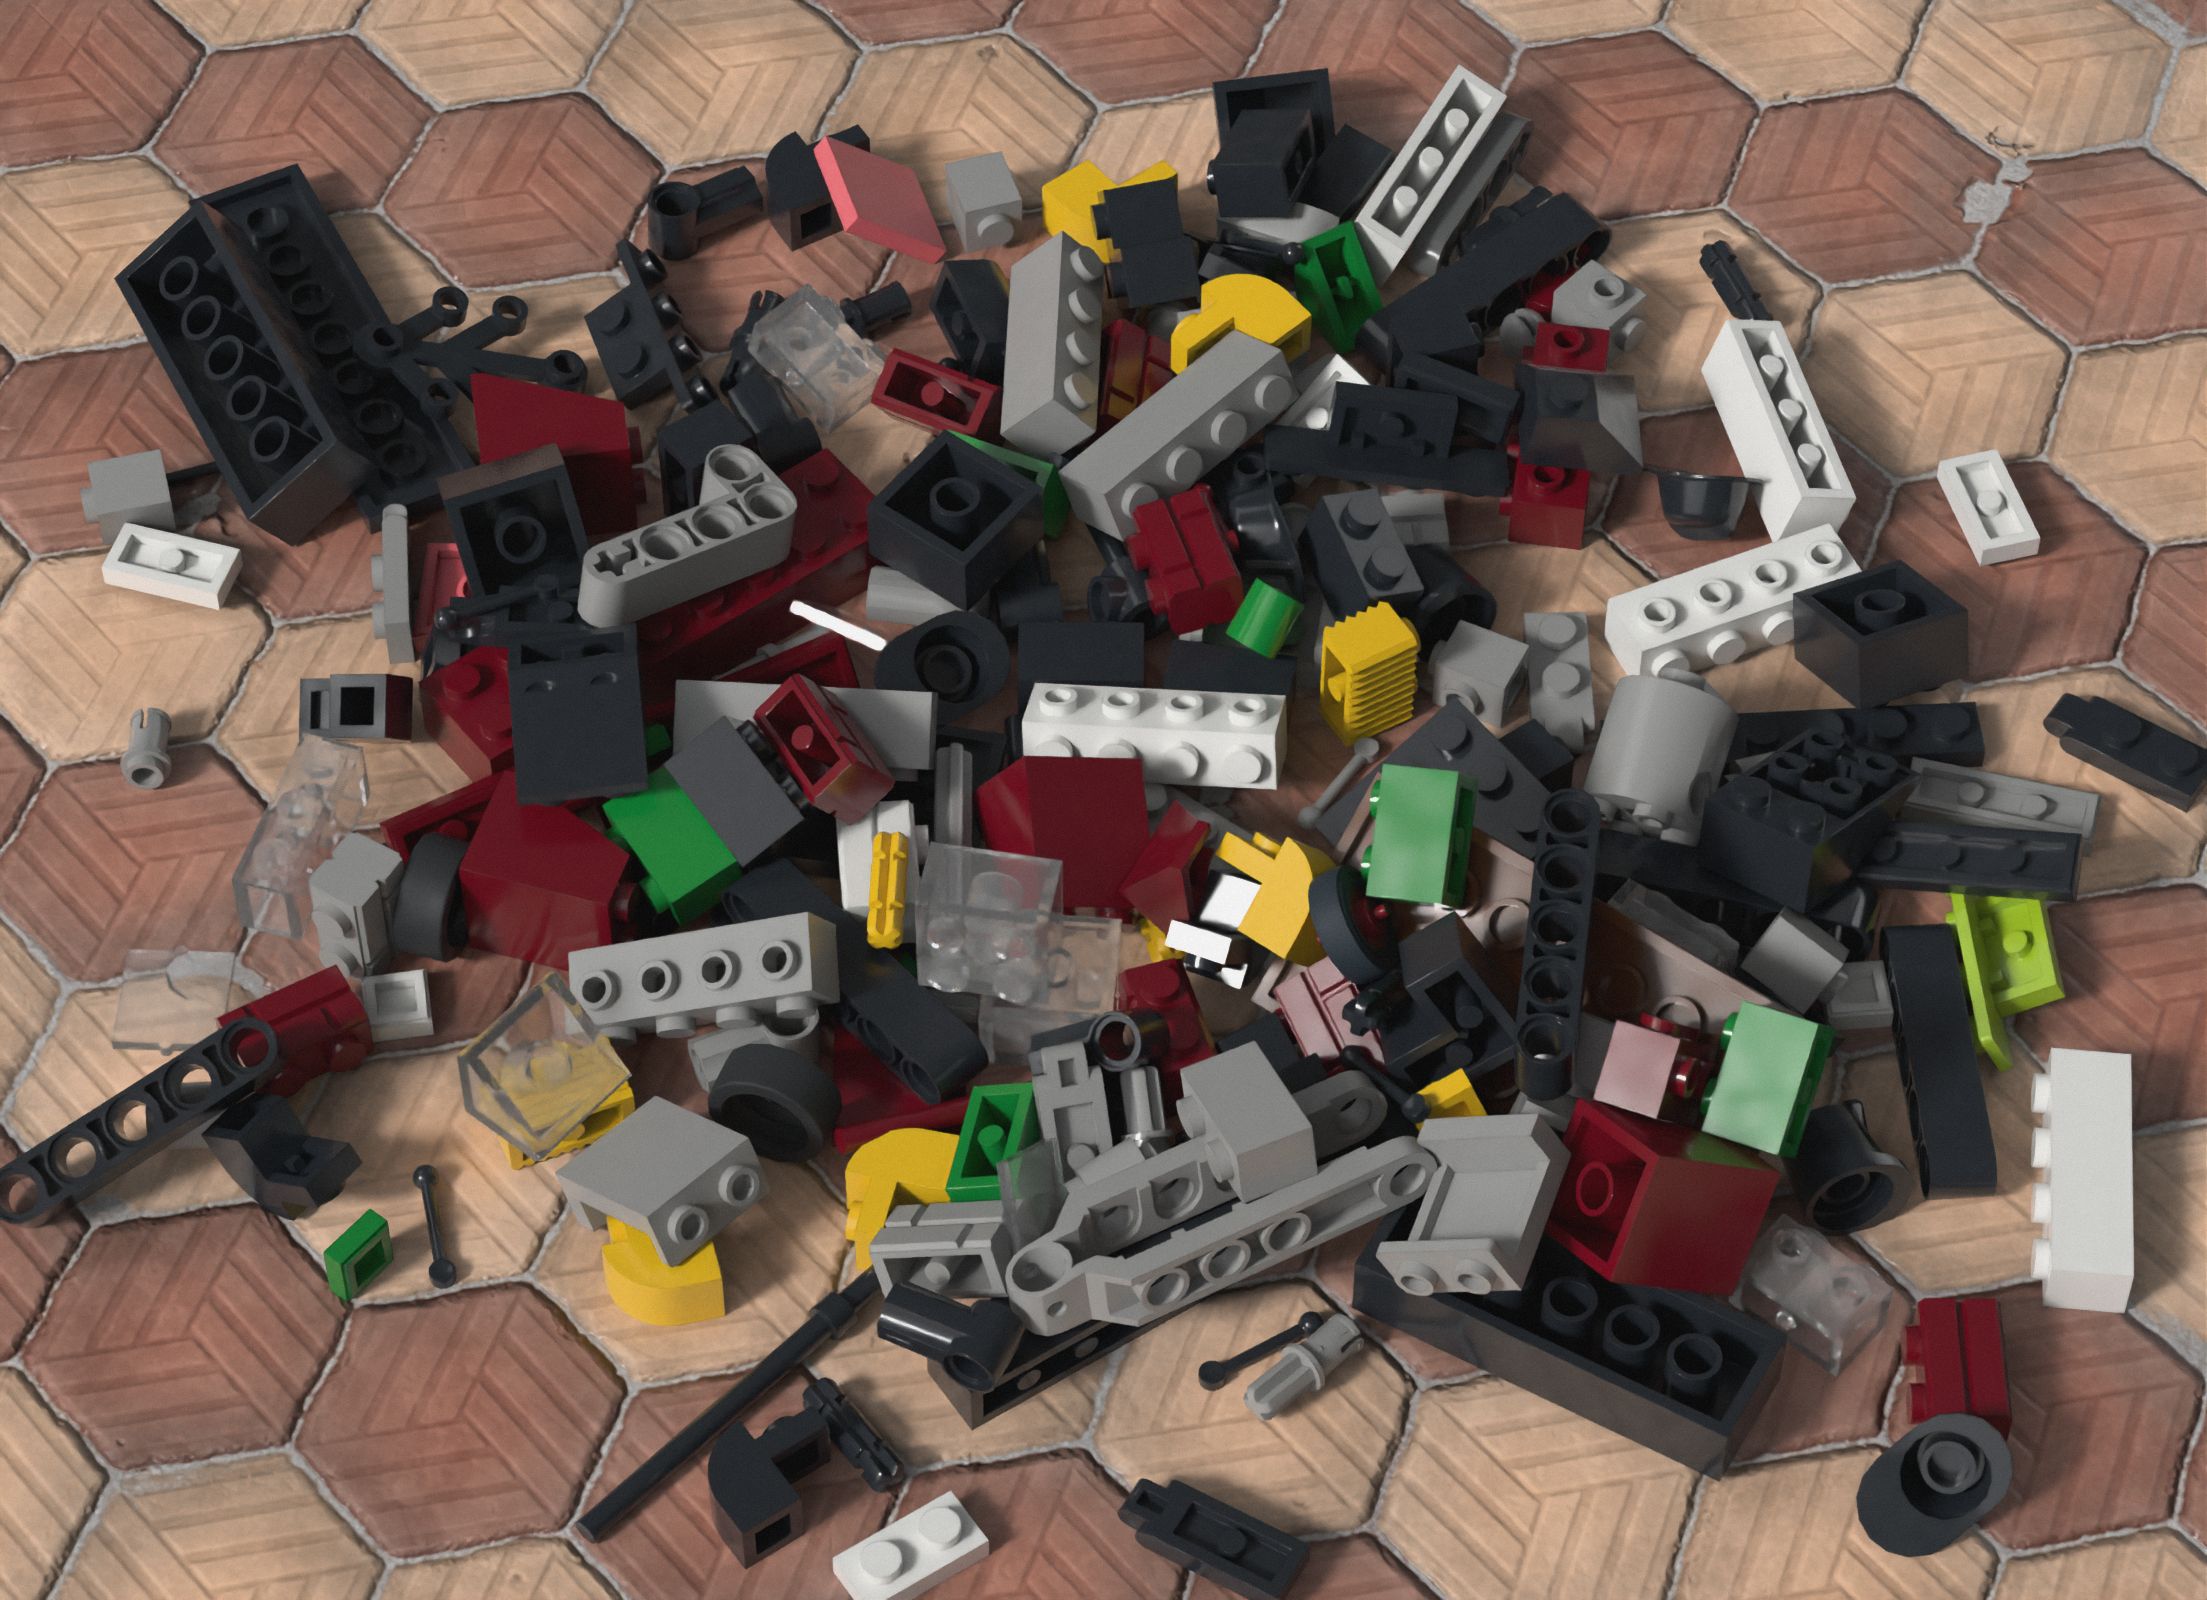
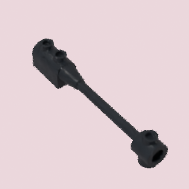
[929,259,1171,641]

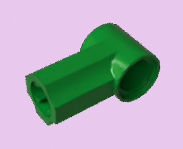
[1225,578,1308,661]

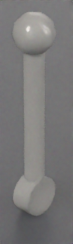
[1298,738,1379,831]

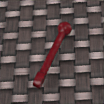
[1190,482,1240,556]

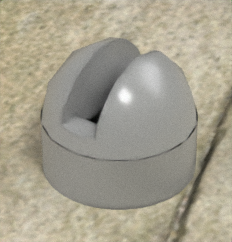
[1499,308,1546,361]

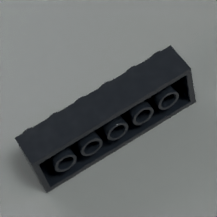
[114,200,381,547]
[1352,1191,1788,1482]

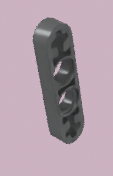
[1409,110,1534,278]

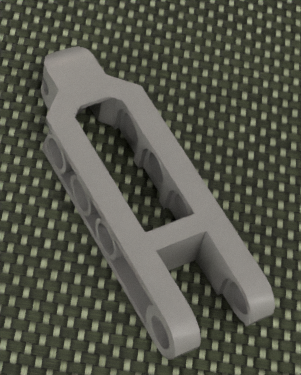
[1005,1070,1437,1337]

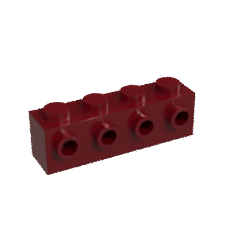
[1499,322,1610,550]

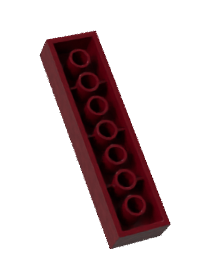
[418,448,892,783]

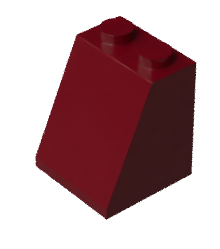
[470,373,647,536]
[972,756,1150,934]
[459,770,644,972]
[1543,1097,1781,1296]

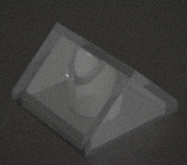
[457,971,632,1161]

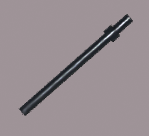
[575,1264,882,1544]

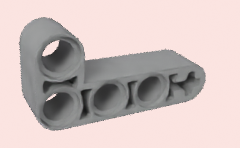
[578,444,797,628]

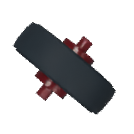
[1308,865,1398,985]

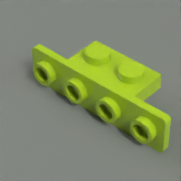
[1945,893,2065,1072]

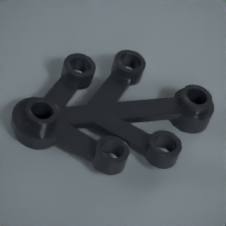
[353,286,588,419]

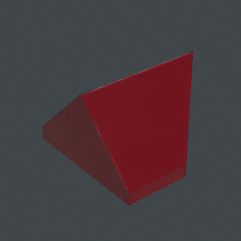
[1118,800,1215,936]

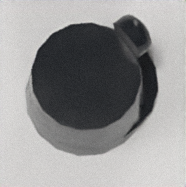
[1406,544,1497,663]
[1780,1099,1914,1236]

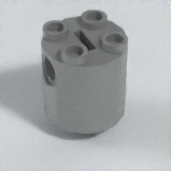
[1582,668,1739,847]

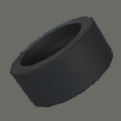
[393,832,471,963]
[707,1044,842,1163]

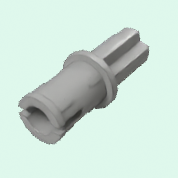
[1119,1066,1174,1192]
[1243,1314,1364,1421]

